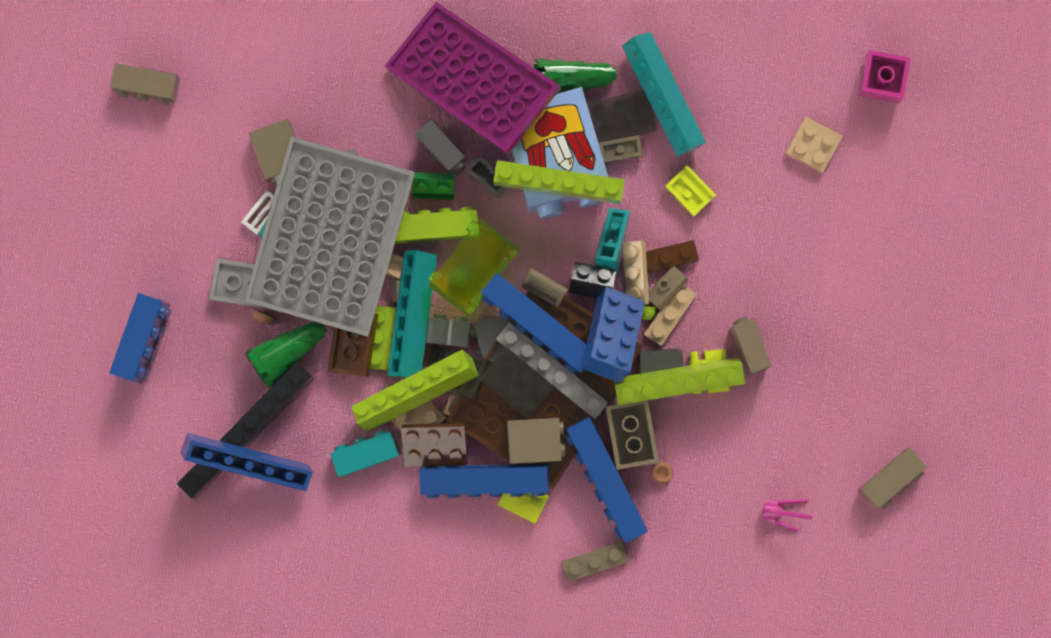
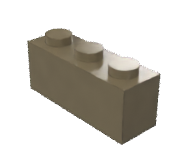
[110,63,180,105]
[859,448,927,509]

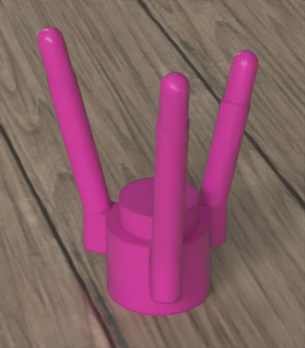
[762,498,813,532]

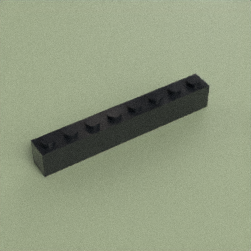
[177,362,314,499]

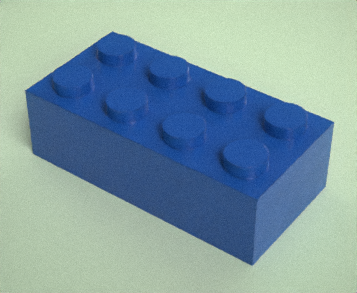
[581,286,645,383]
[109,293,171,384]

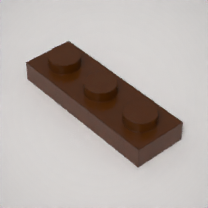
[646,240,699,273]

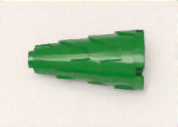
[533,58,616,94]
[245,321,327,388]

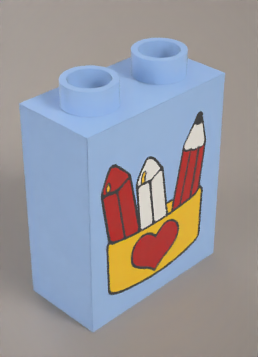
[511,87,608,219]

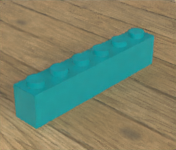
[622,32,706,157]
[387,250,437,379]

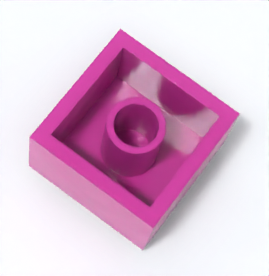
[858,50,911,103]

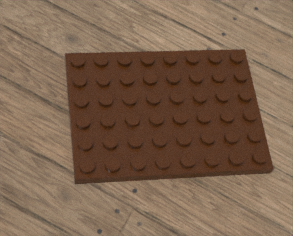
[446,291,644,489]

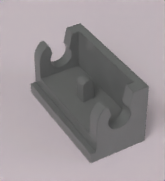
[639,348,683,374]

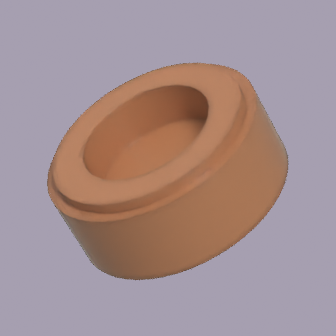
[252,310,274,325]
[651,462,673,483]

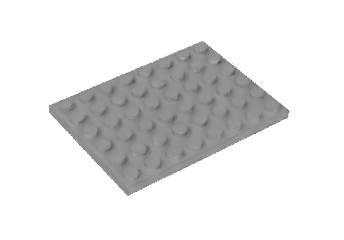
[244,137,415,336]

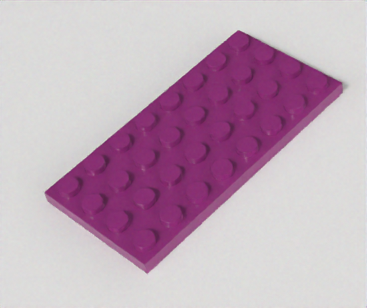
[385,2,561,155]

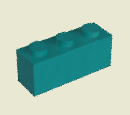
[330,429,400,478]

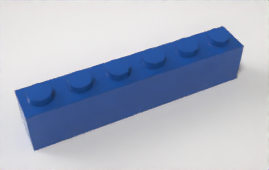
[481,273,586,374]
[564,416,648,543]
[180,433,313,491]
[419,464,550,498]

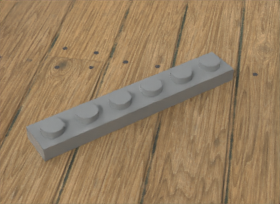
[496,323,608,419]

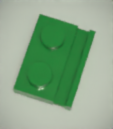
[412,172,455,200]

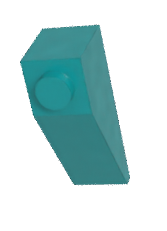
[595,208,630,276]

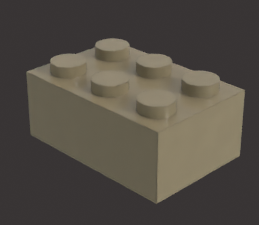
[605,400,659,470]

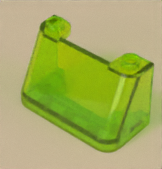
[427,218,520,318]

